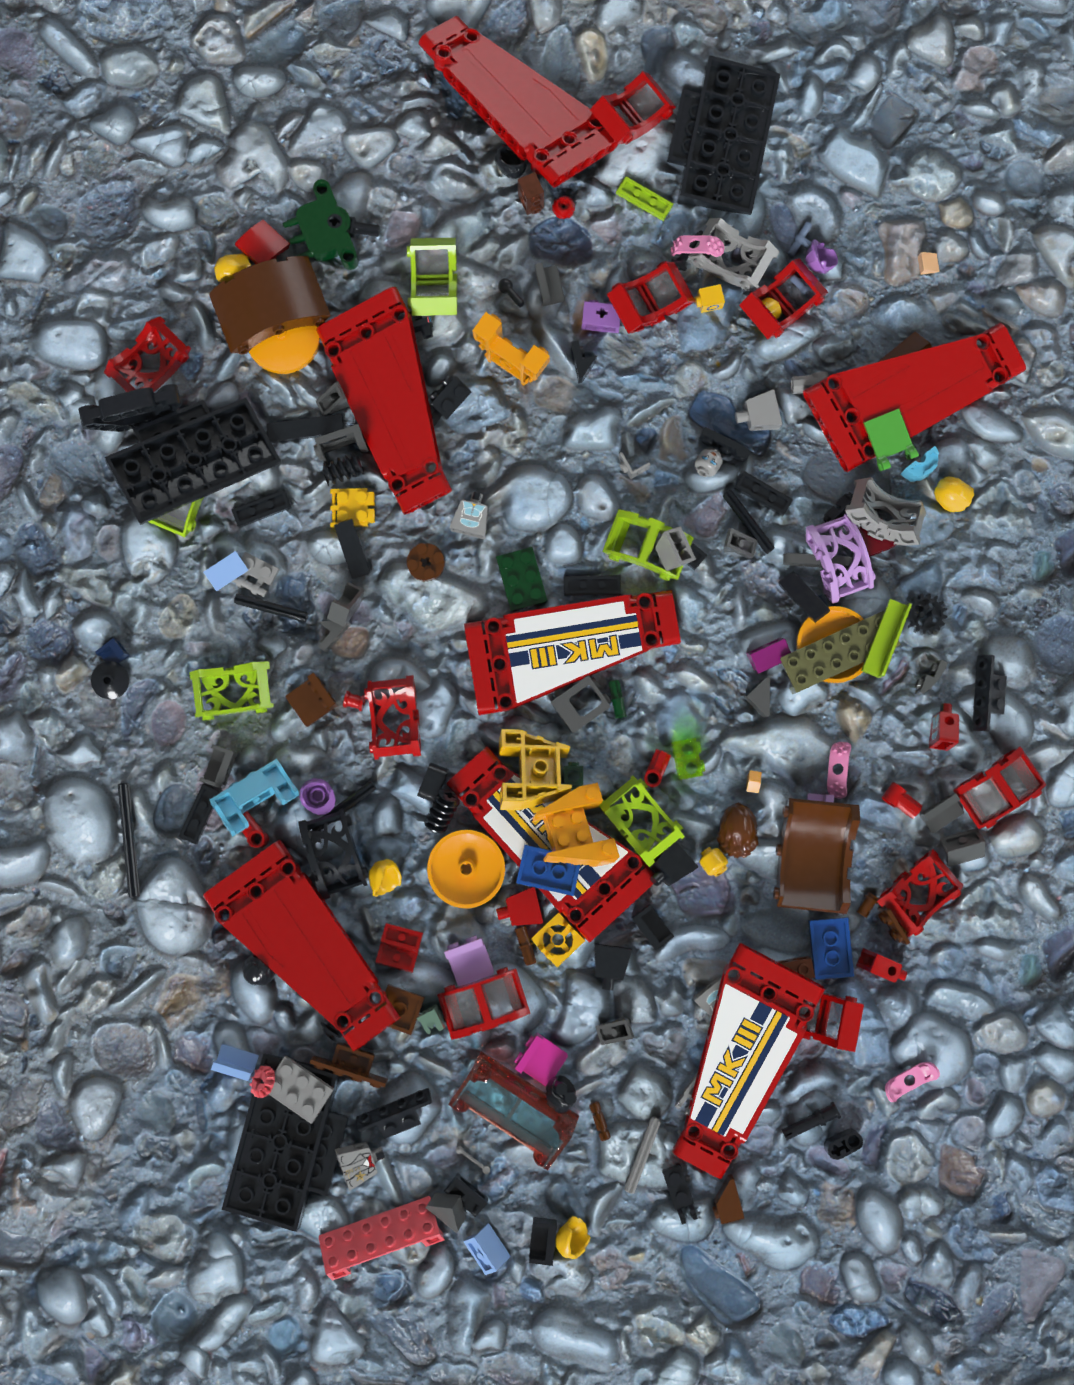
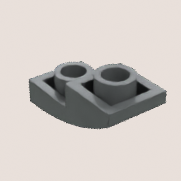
[915,660,948,695]

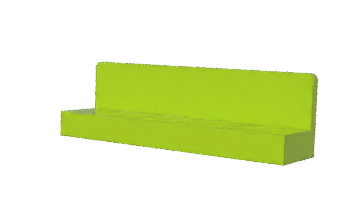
[861,599,912,678]

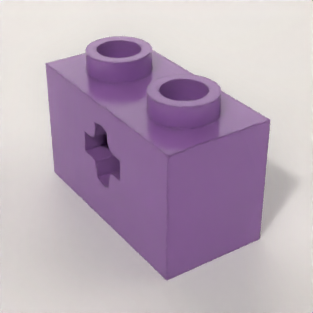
[581,300,620,334]

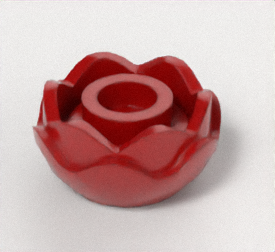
[552,196,575,219]

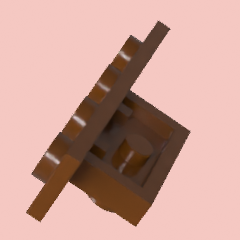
[310,1042,388,1088]

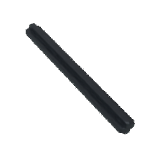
[118,783,140,898]

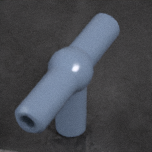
[788,221,812,257]
[790,275,820,299]

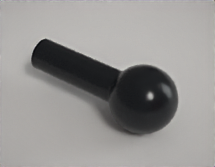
[498,278,524,308]

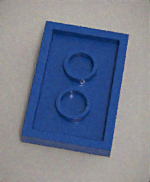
[516,845,581,896]
[808,917,854,980]

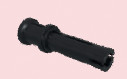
[781,1102,841,1141]

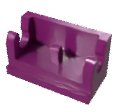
[746,637,791,674]

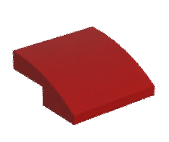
[235,220,290,264]
[375,923,423,973]

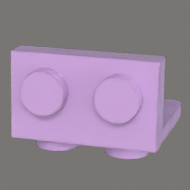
[444,935,494,986]

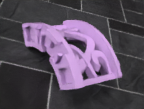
[806,513,876,604]

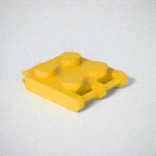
[330,488,375,528]

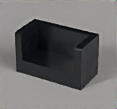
[631,904,674,950]
[529,1217,557,1266]

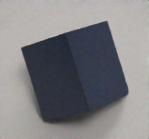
[95,638,130,663]

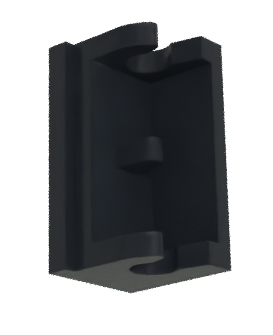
[444,1173,488,1217]

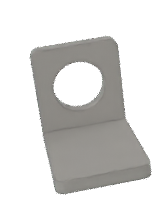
[618,452,651,479]

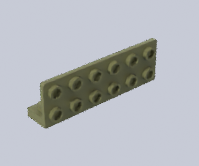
[780,611,901,695]

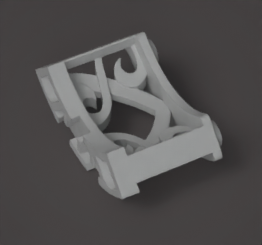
[688,218,780,291]
[845,477,926,545]

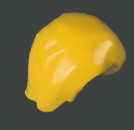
[214,253,251,283]
[934,476,974,512]
[369,859,402,897]
[555,1216,591,1259]

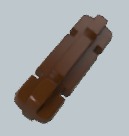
[589,1101,611,1141]

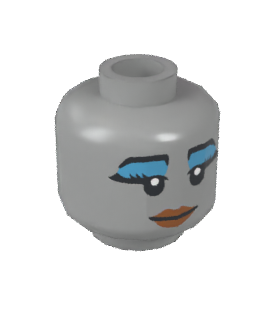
[695,448,723,477]

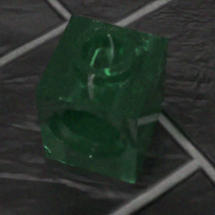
[564,762,583,789]

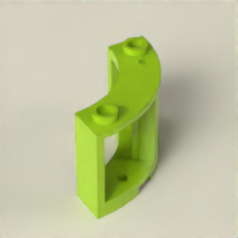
[602,509,694,581]

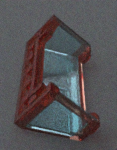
[448,1051,579,1171]

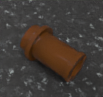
[856,892,878,918]

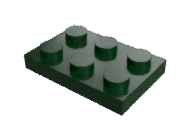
[496,547,548,612]

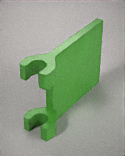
[863,409,919,471]

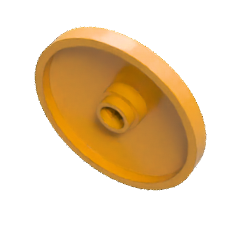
[249,326,320,374]
[796,606,864,683]
[427,830,505,908]

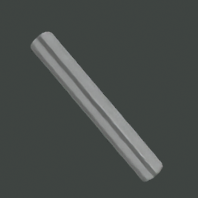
[624,1117,661,1194]

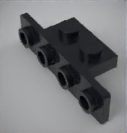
[972,655,1007,731]
[356,1088,432,1139]

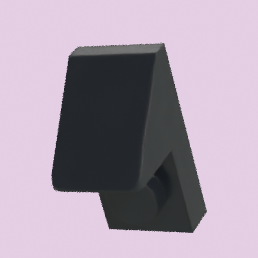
[571,340,597,384]

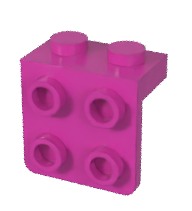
[514,1033,568,1086]

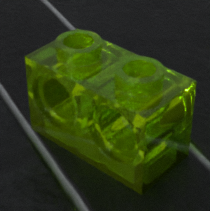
[671,738,705,780]

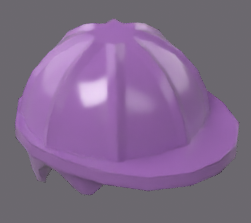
[805,239,838,274]
[299,778,336,815]

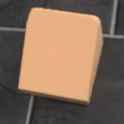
[918,252,939,275]

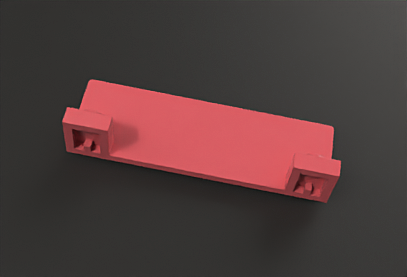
[319,1196,445,1280]

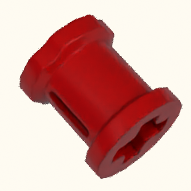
[343,691,366,712]

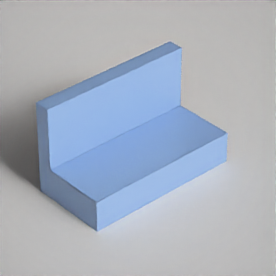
[203,551,248,591]
[211,1044,259,1081]
[463,1223,511,1275]

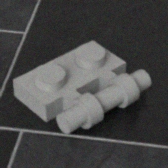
[232,552,280,597]

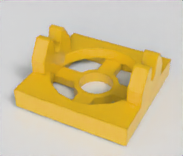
[531,912,585,967]

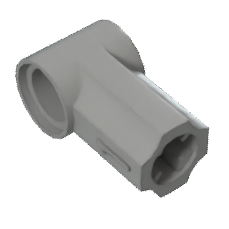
[791,372,829,394]

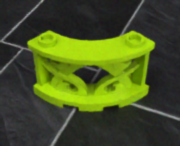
[189,661,274,721]
[599,775,685,867]

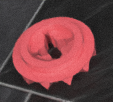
[250,1066,275,1098]

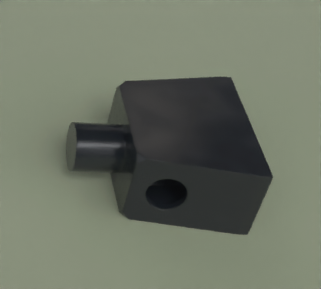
[650,841,698,886]
[594,943,632,991]

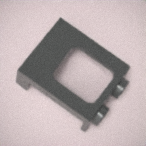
[313,424,369,465]
[551,675,611,734]

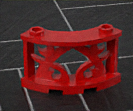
[104,316,191,392]
[364,675,421,760]
[877,849,964,937]

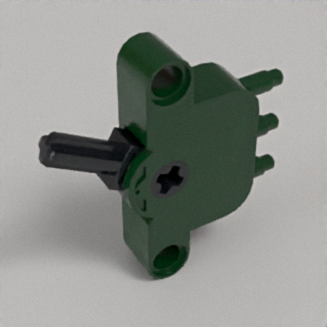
[283,179,380,270]

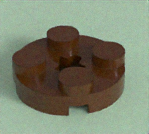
[407,543,445,582]

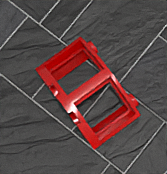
[739,258,828,339]

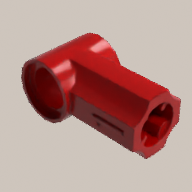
[643,749,671,788]
[881,782,923,819]
[242,811,269,848]

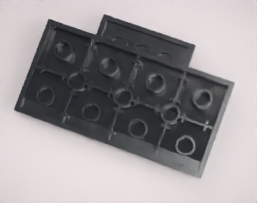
[667,55,780,215]
[105,398,281,525]
[222,1053,349,1232]

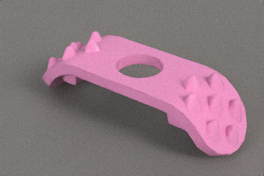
[671,235,724,257]
[827,742,852,798]
[885,1062,940,1102]

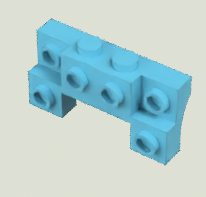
[210,759,299,837]

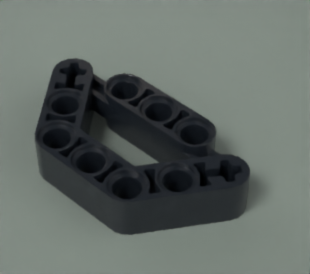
[78,384,182,432]

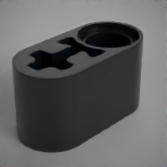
[417,762,449,802]
[824,1128,863,1160]

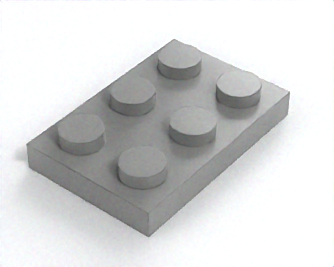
[269,1056,334,1124]

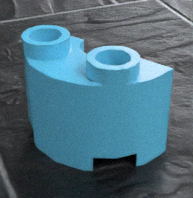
[901,446,939,482]

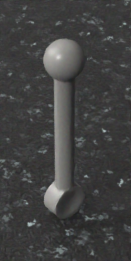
[455,1146,490,1174]

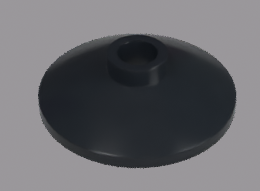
[91,661,129,699]

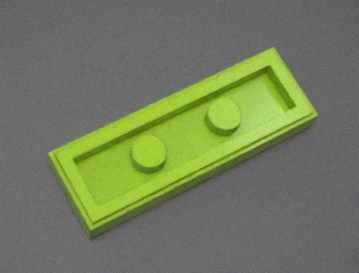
[616,176,674,222]

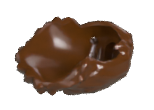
[717,802,759,858]

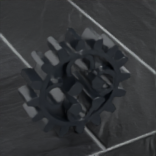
[906,593,947,635]

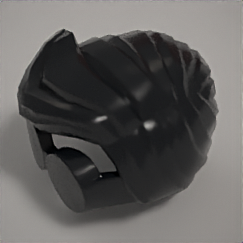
[495,144,528,179]
[242,955,276,986]
[546,1075,577,1114]

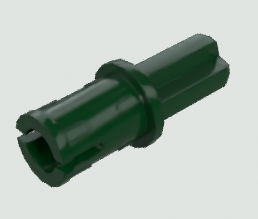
[609,680,627,719]

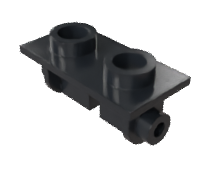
[823,492,853,530]

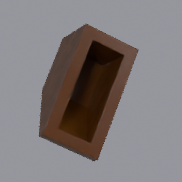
[712,1174,744,1224]

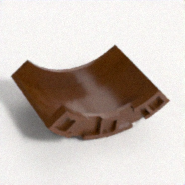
[209,256,331,355]
[773,798,860,914]

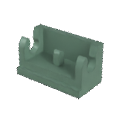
[417,1004,446,1034]

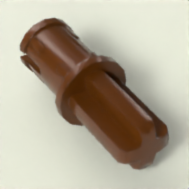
[514,926,536,966]

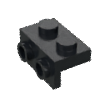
[428,376,472,420]

